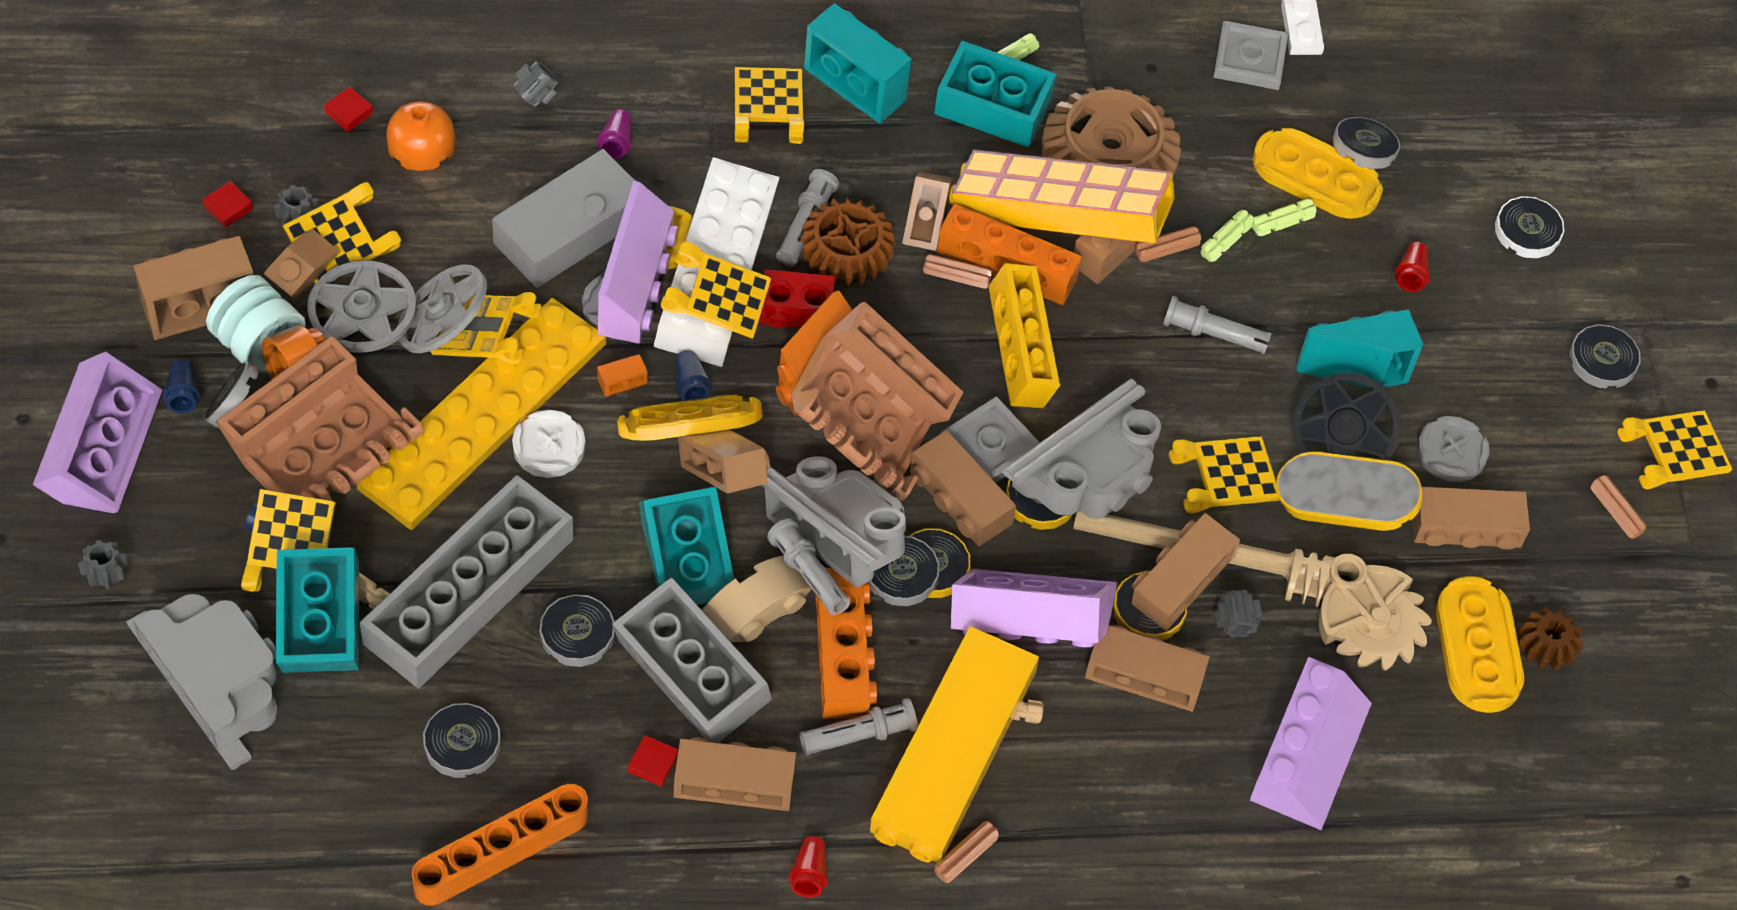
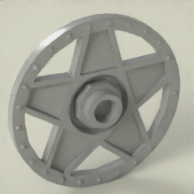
[307,261,416,353]
[397,264,487,353]

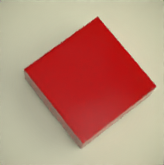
[324,87,373,132]
[202,181,253,228]
[628,735,679,787]

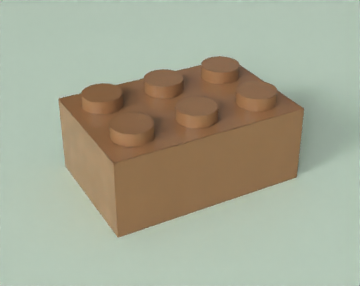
[133,236,253,340]

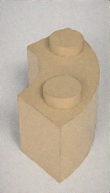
[702,556,811,642]

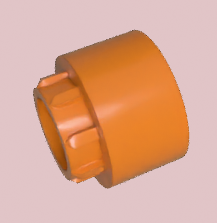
[262,325,326,380]

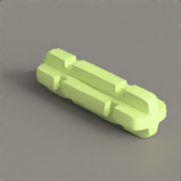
[997,33,1039,60]
[1252,199,1317,236]
[1200,210,1254,262]

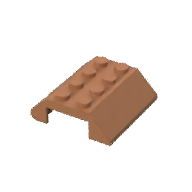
[791,302,963,501]
[217,336,424,501]

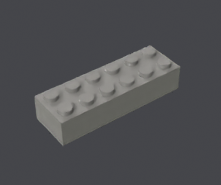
[360,475,573,689]

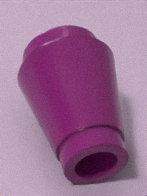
[597,109,631,159]

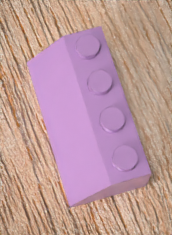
[598,181,678,344]
[33,351,162,513]
[951,569,1117,647]
[1250,657,1372,830]

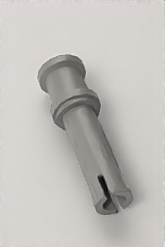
[776,169,839,266]
[1163,295,1272,354]
[767,518,850,615]
[800,698,918,756]

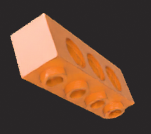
[936,203,1082,306]
[815,568,877,719]

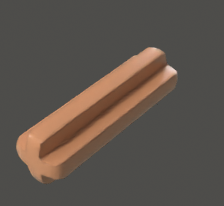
[1135,226,1201,262]
[923,254,992,289]
[1590,475,1647,539]
[934,821,999,883]

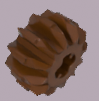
[1519,606,1583,672]

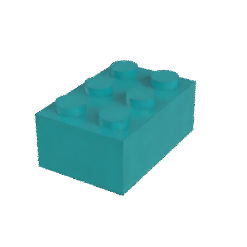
[804,3,912,124]
[934,41,1056,148]
[276,548,359,673]

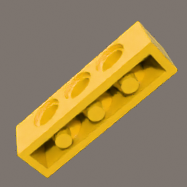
[988,263,1060,408]

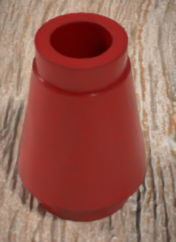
[1395,242,1430,292]
[788,836,827,898]

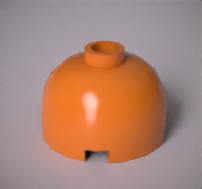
[386,101,456,171]

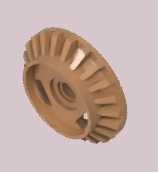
[1042,87,1181,176]

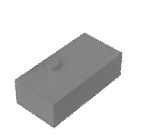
[492,149,635,288]
[612,577,772,743]

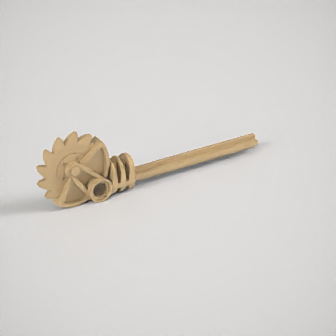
[1073,510,1431,671]

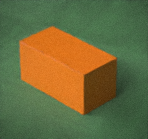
[597,354,648,397]

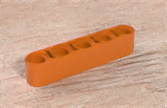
[412,784,588,906]

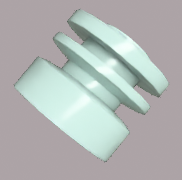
[206,275,306,372]

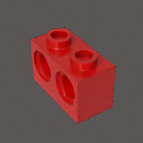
[759,269,835,328]

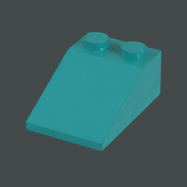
[638,487,734,605]

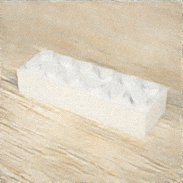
[654,157,779,367]

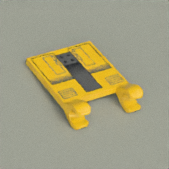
[430,292,542,364]

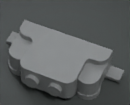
[1002,379,1161,519]
[761,457,906,587]
[126,594,278,770]

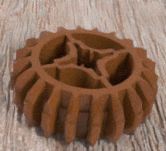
[801,197,895,286]

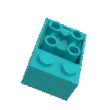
[1295,309,1423,389]

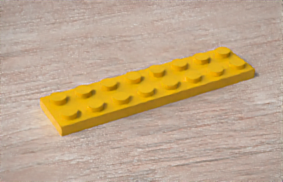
[356,298,606,531]

